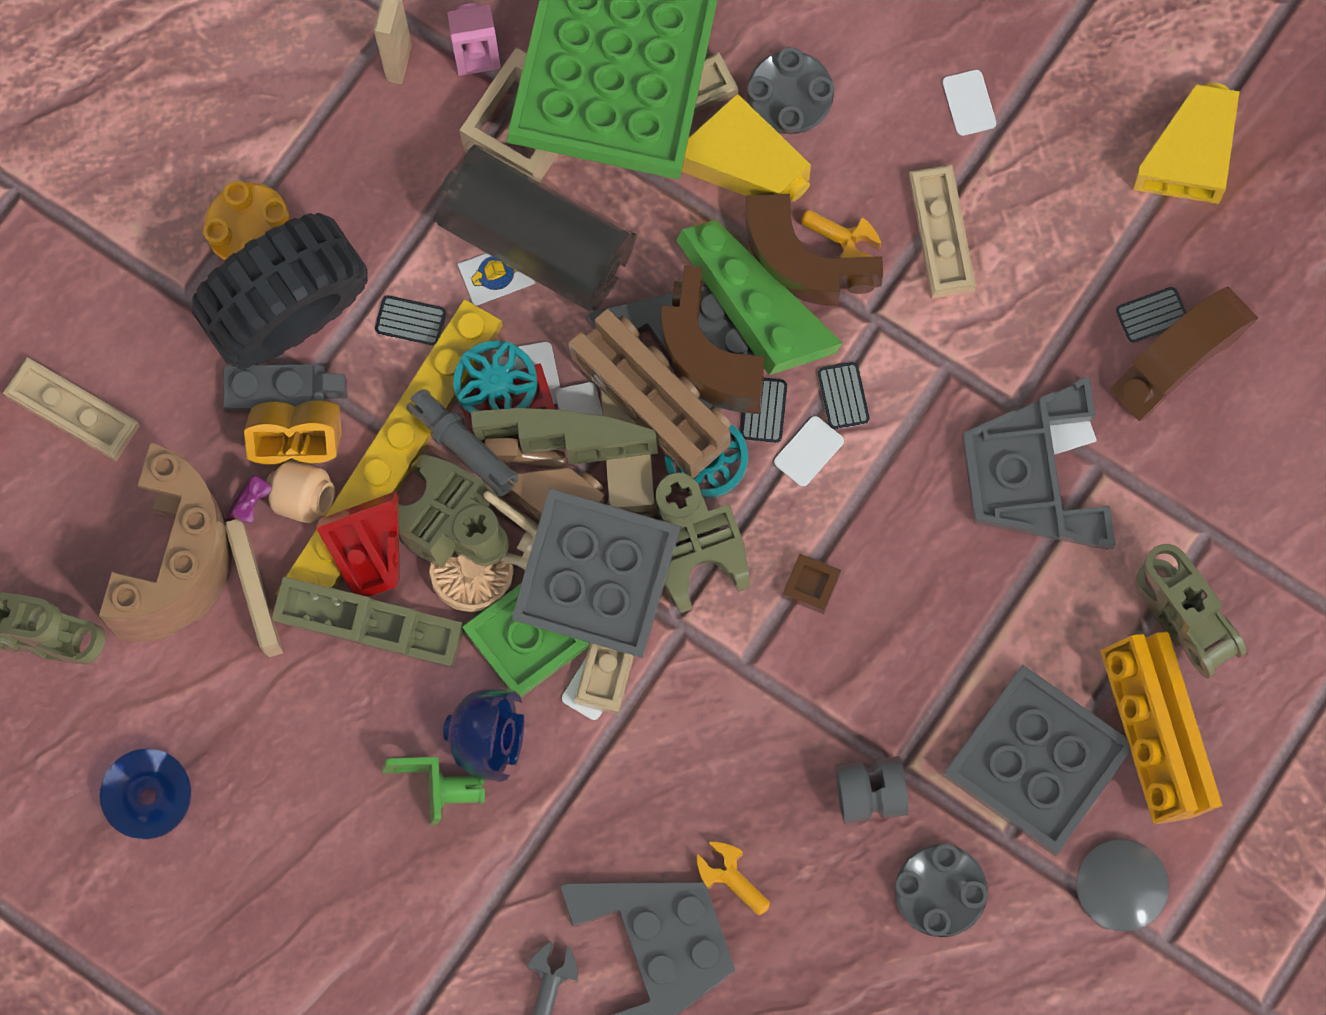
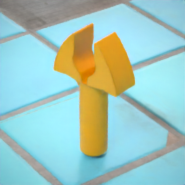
[801,210,881,258]
[697,842,770,915]

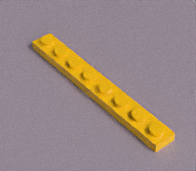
[275,299,503,597]

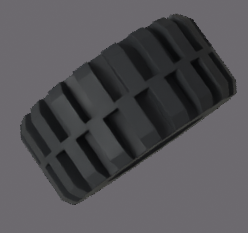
[192,213,368,369]

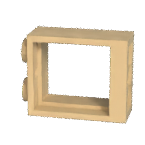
[459,47,558,188]

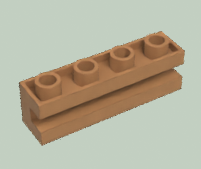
[568,308,731,478]

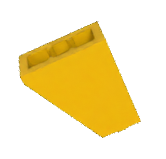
[1133,83,1240,204]
[681,94,811,202]

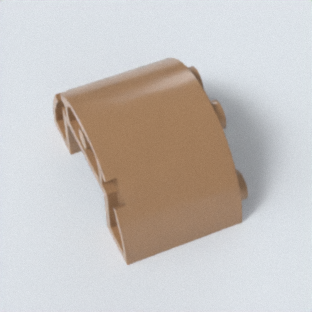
[99,443,232,642]

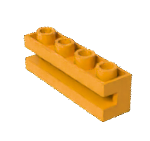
[1100,632,1223,825]

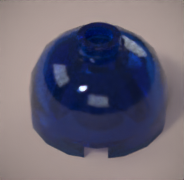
[443,689,525,782]

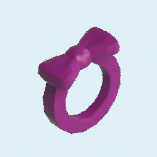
[225,475,272,524]

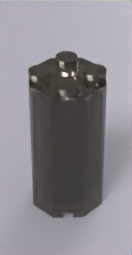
[433,144,637,311]

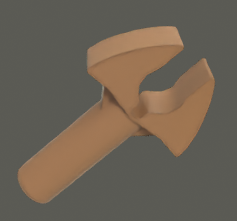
[483,438,566,469]

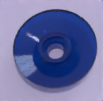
[100,749,192,840]

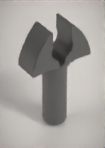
[528,941,578,1015]

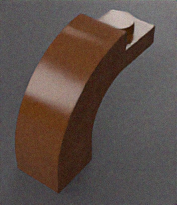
[745,194,883,306]
[661,266,764,414]
[1109,286,1258,422]

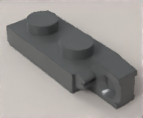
[224,364,347,413]

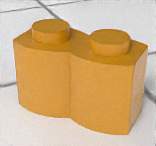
[244,401,342,464]

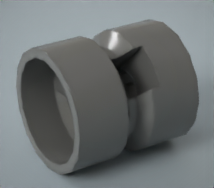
[835,756,908,824]

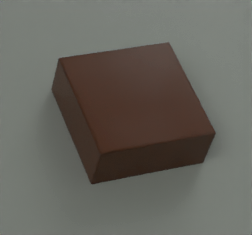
[782,553,841,614]

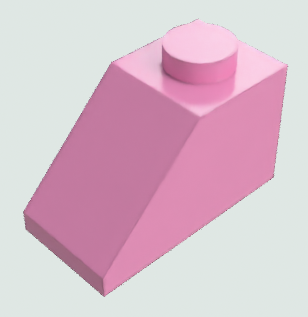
[447,3,501,76]

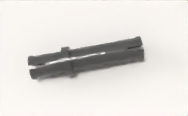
[406,389,519,496]

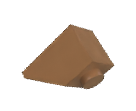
[505,468,606,521]

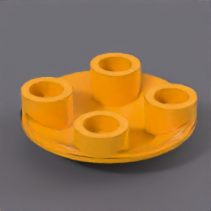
[203,180,290,260]

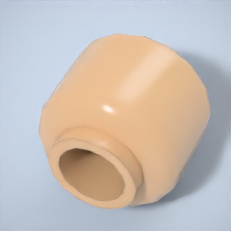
[266,460,335,523]

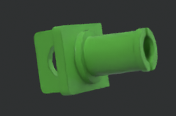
[382,757,485,825]

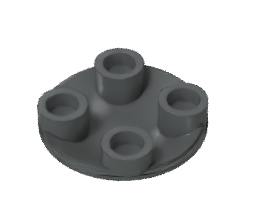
[747,47,834,134]
[1076,839,1169,931]
[895,844,988,937]

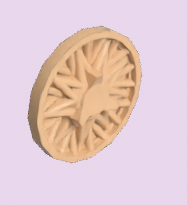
[429,552,514,612]

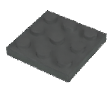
[511,488,681,658]
[943,665,1131,857]

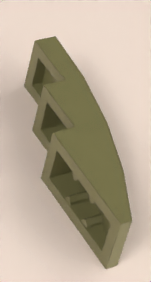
[471,408,658,465]
[271,577,465,668]

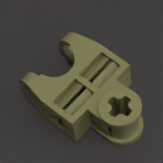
[399,454,509,569]
[654,473,750,613]
[1136,544,1247,679]
[0,592,105,665]

